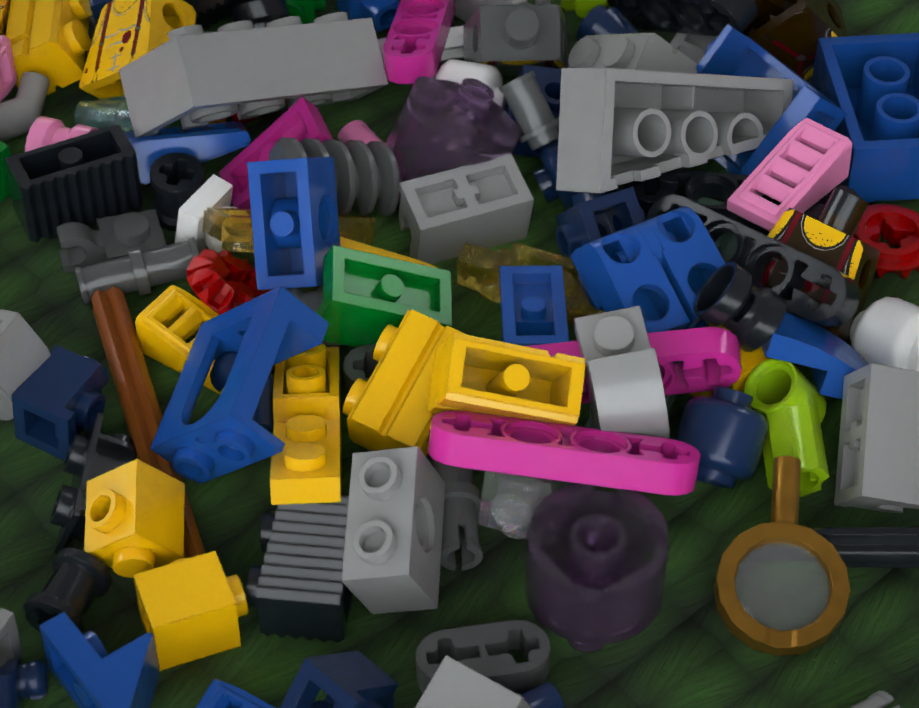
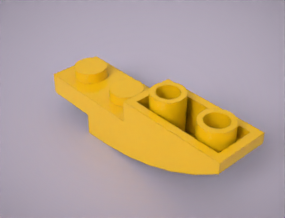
[270,343,342,505]

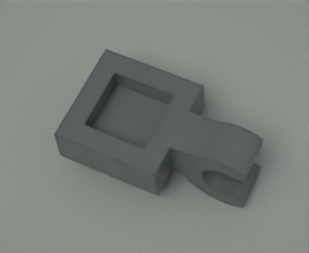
[56,209,167,273]

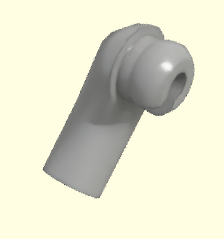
[0,72,50,141]

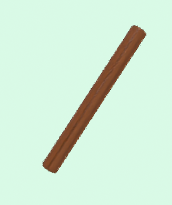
[91,286,205,564]

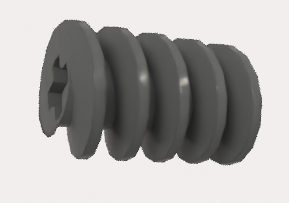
[268,137,400,217]

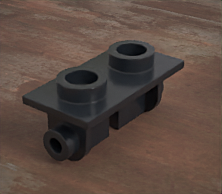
[50,412,137,554]

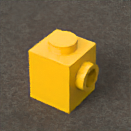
[84,459,185,578]
[133,551,248,671]

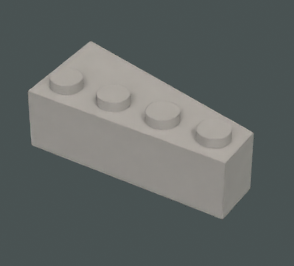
[119,12,388,137]
[556,68,793,193]

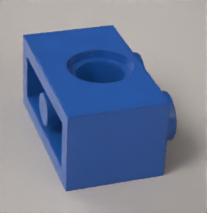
[247,157,341,290]

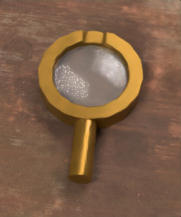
[713,456,850,656]

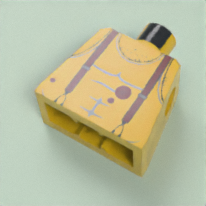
[79,0,196,111]

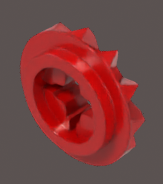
[852,204,919,280]
[186,249,273,315]

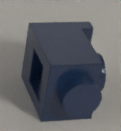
[11,345,109,461]
[280,650,399,708]

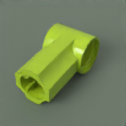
[744,358,829,497]

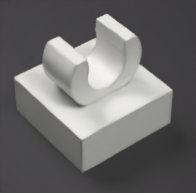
[174,174,250,254]

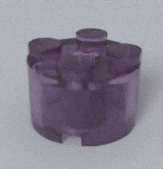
[386,76,522,182]
[525,483,669,652]

